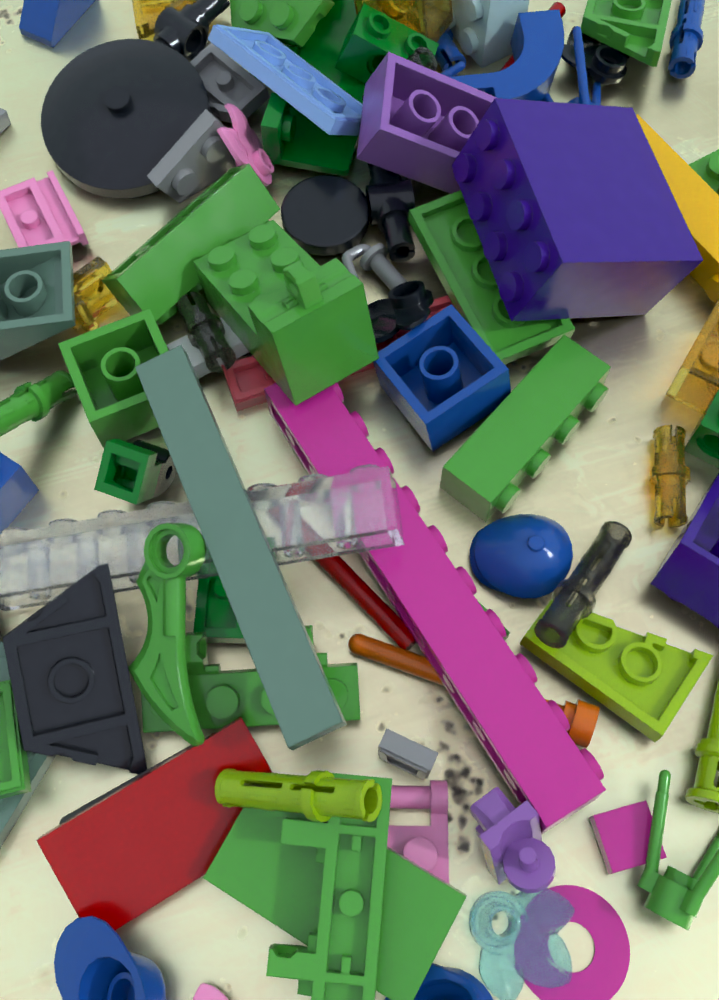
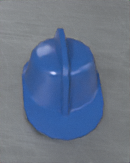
[54,916,166,1000]

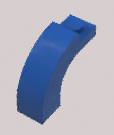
[450,9,564,101]

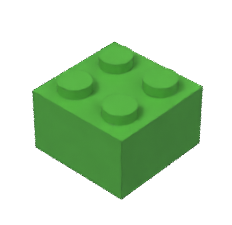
[58,309,169,448]

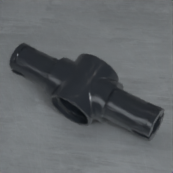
[153,0,230,61]
[365,163,415,262]

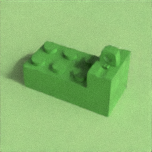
[193,220,379,406]

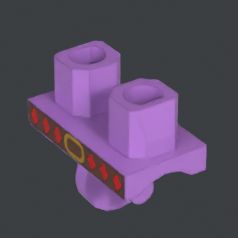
[470,787,556,893]

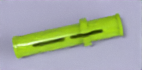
[215,768,382,822]

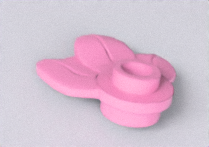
[217,103,274,187]

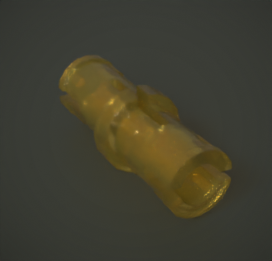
[649,425,691,528]

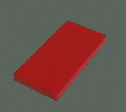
[37,717,272,930]

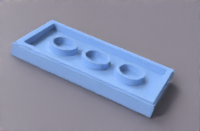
[208,24,363,136]

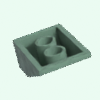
[0,241,75,361]

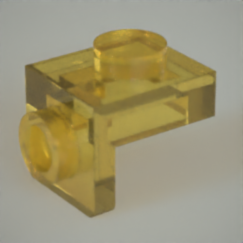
[72,256,119,332]

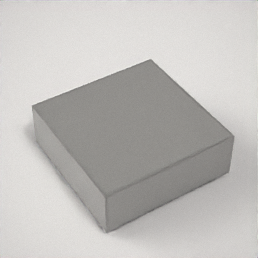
[378,729,438,780]

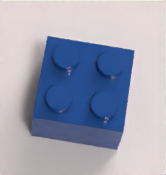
[373,304,511,452]

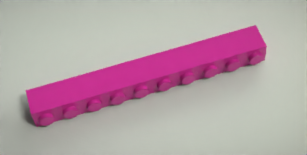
[264,383,606,835]

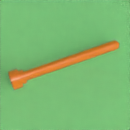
[348,634,600,749]

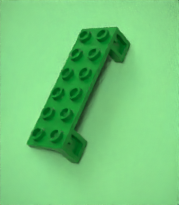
[260,0,399,176]

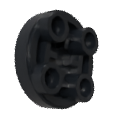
[281,175,369,256]

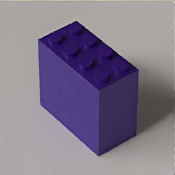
[451,98,703,321]

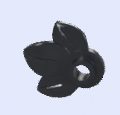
[561,26,630,85]
[368,280,434,344]

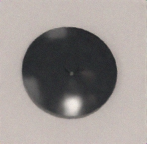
[41,39,211,199]

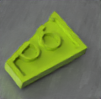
[520,598,713,742]

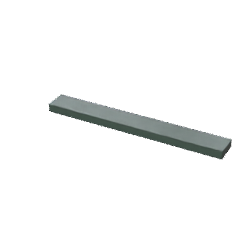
[135,345,347,750]

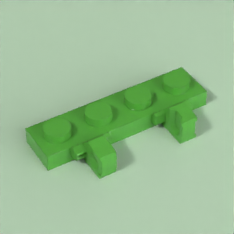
[141,625,360,733]
[266,773,392,1000]

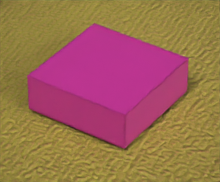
[589,800,667,874]

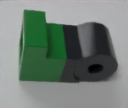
[94,438,177,505]

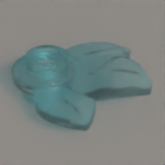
[469,888,575,1000]

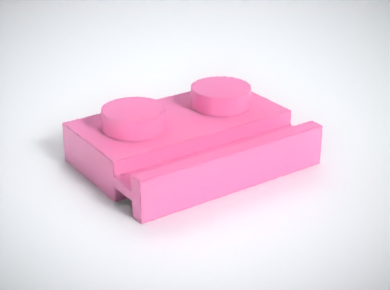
[0,170,89,248]

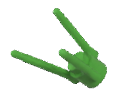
[637,770,719,931]

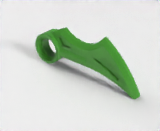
[128,523,206,747]

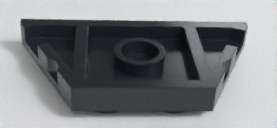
[2,563,147,774]

